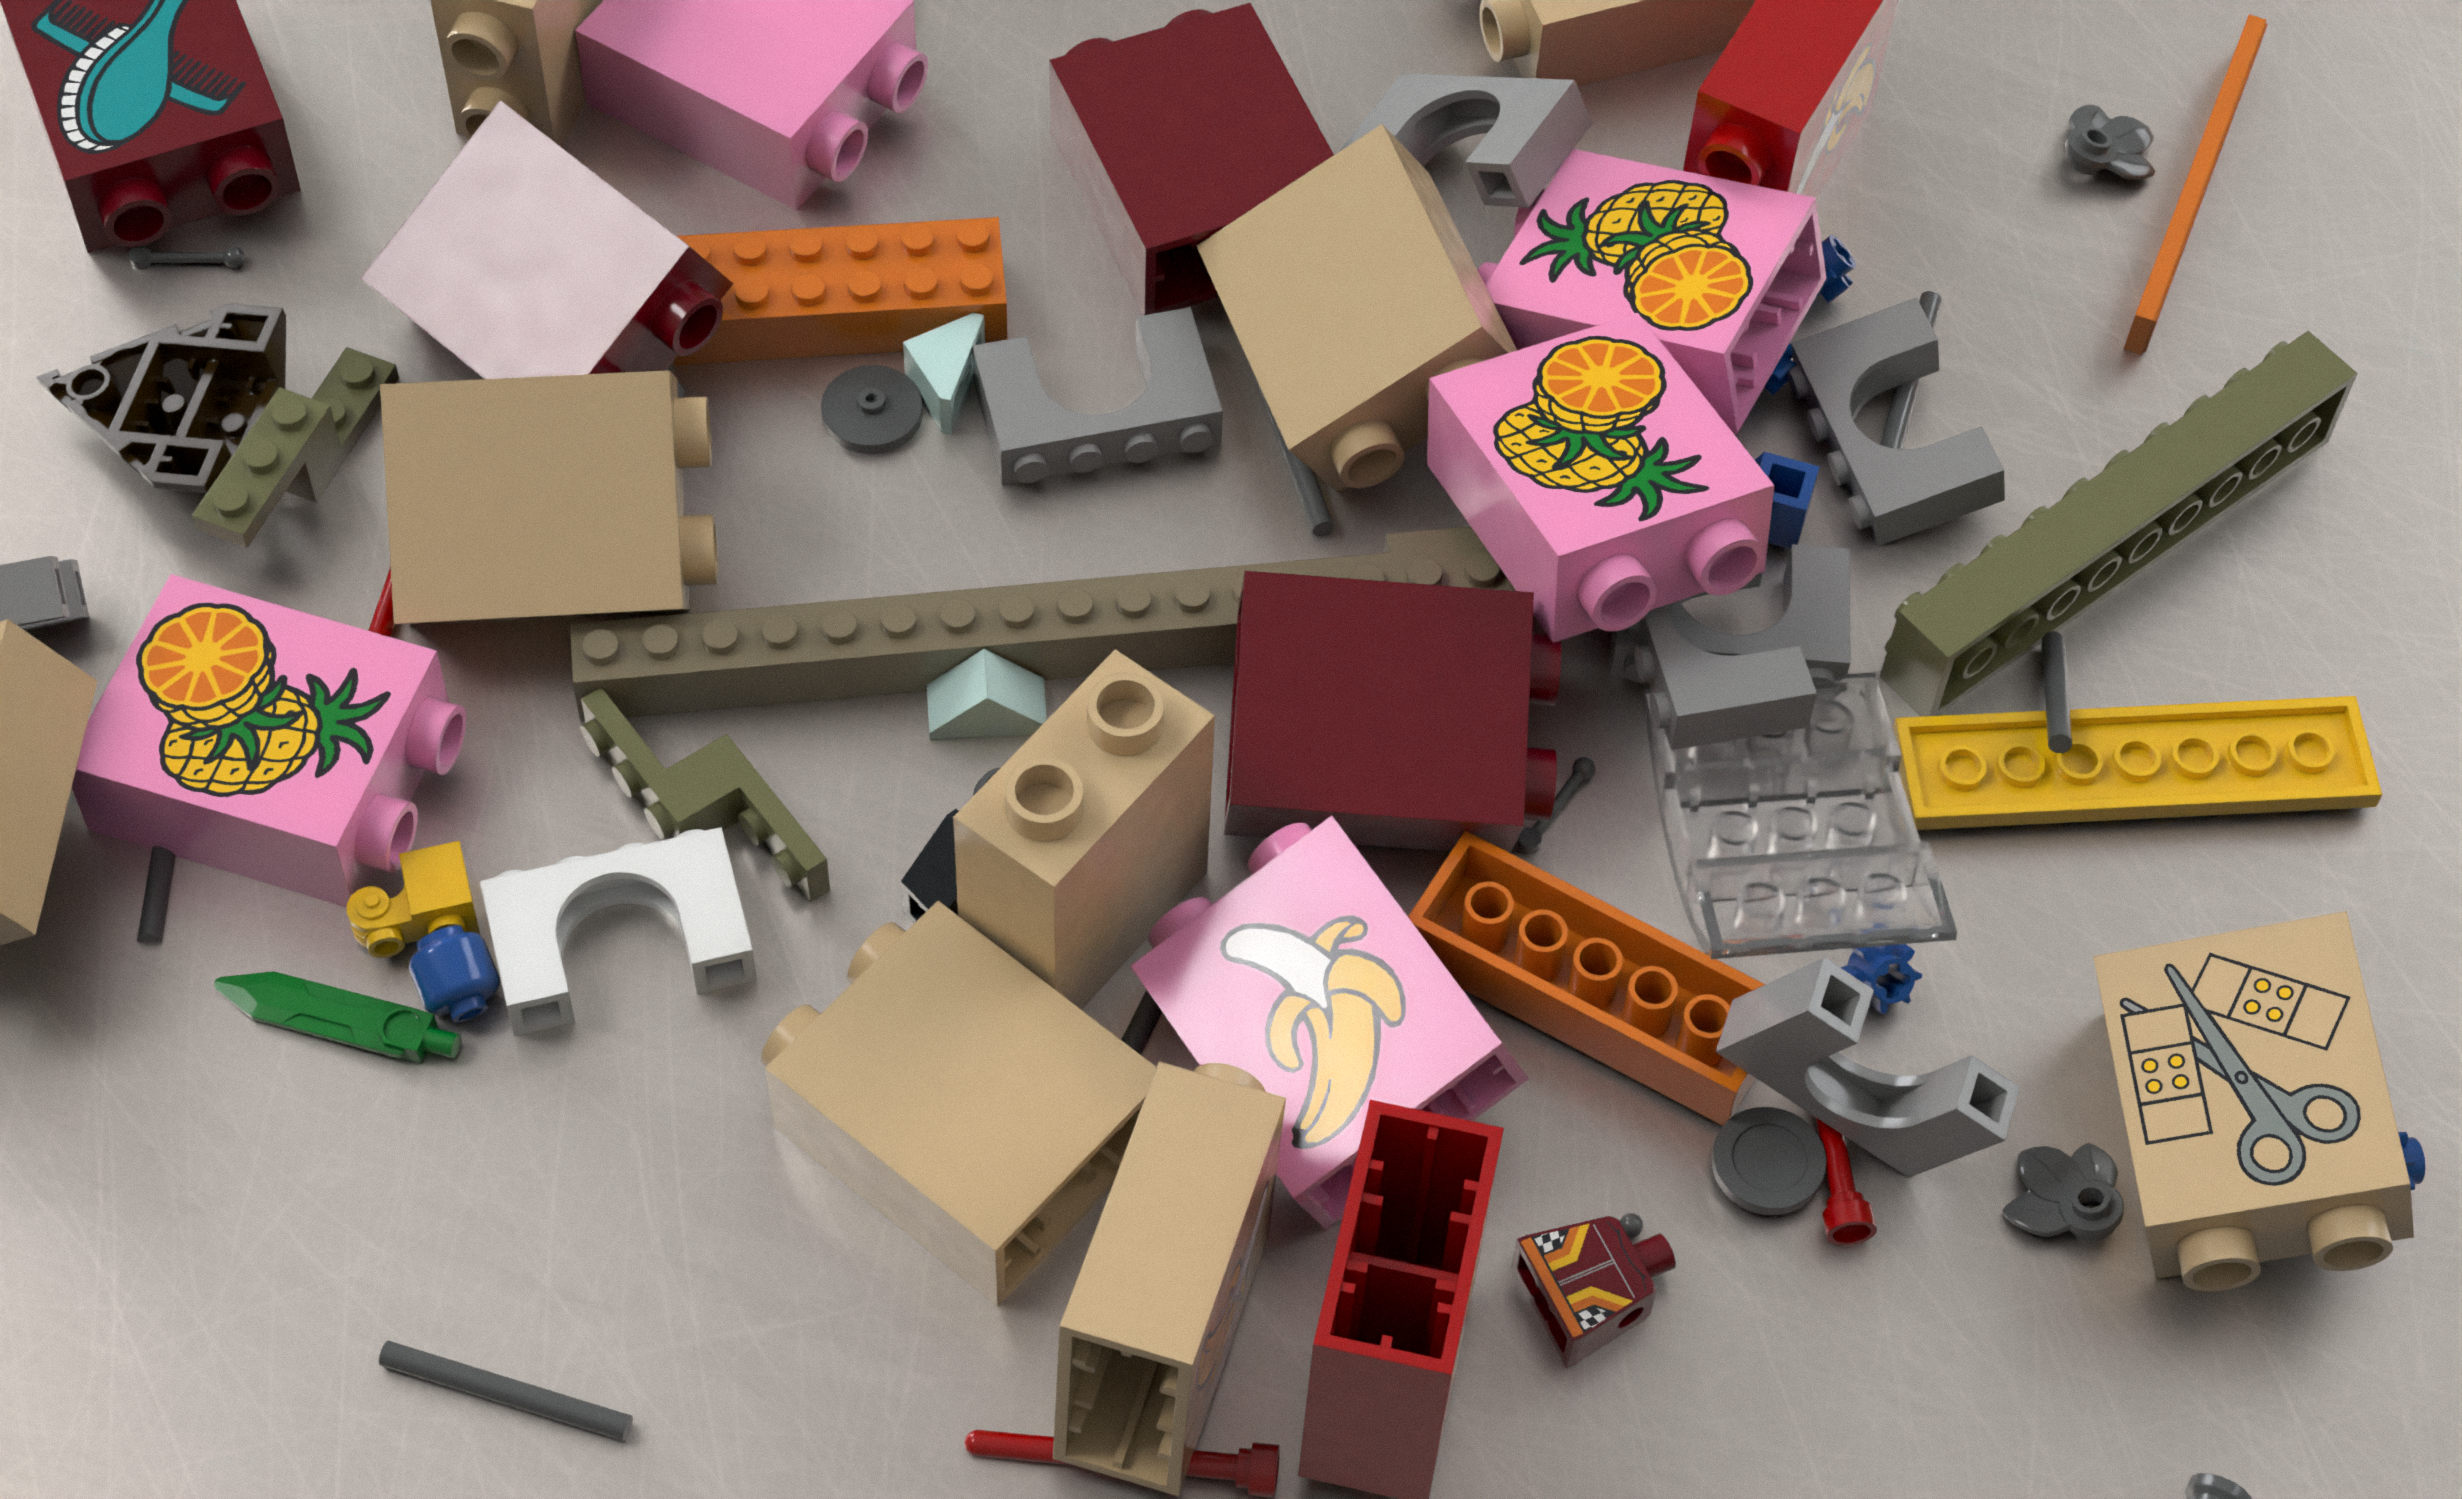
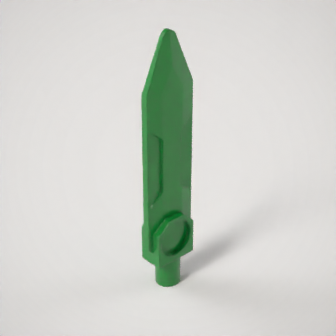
[214,971,462,1063]

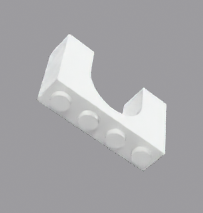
[480,827,757,1036]

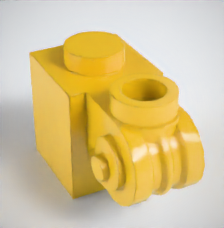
[346,840,480,958]

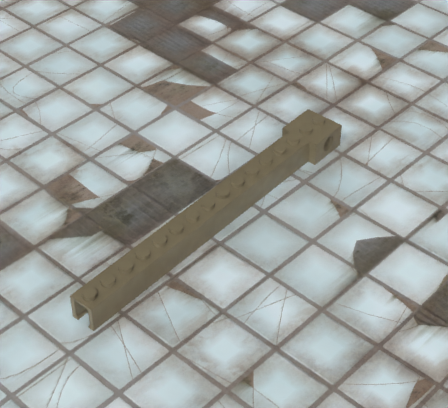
[570,526,1514,722]

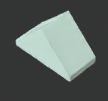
[903,313,985,435]
[927,649,1047,740]

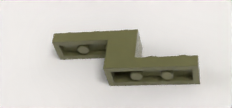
[192,347,399,548]
[580,687,830,902]

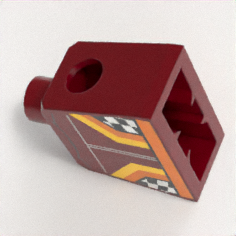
[1511,1216,1676,1368]

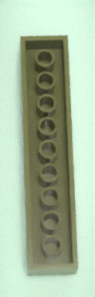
[1879,331,2358,716]

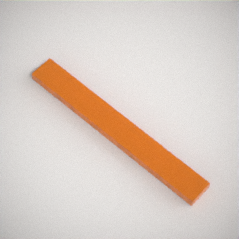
[2123,14,2268,355]

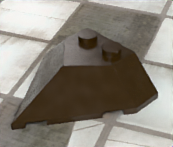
[36,304,286,493]

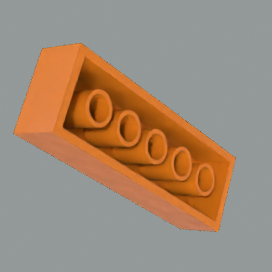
[674,217,1008,365]
[1408,831,1766,1126]

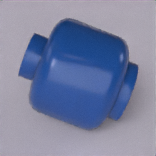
[408,925,500,1023]

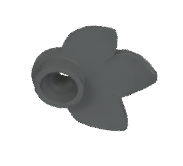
[2064,105,2155,180]
[2003,1143,2124,1241]

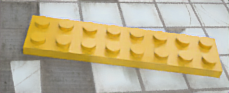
[1891,696,2382,830]

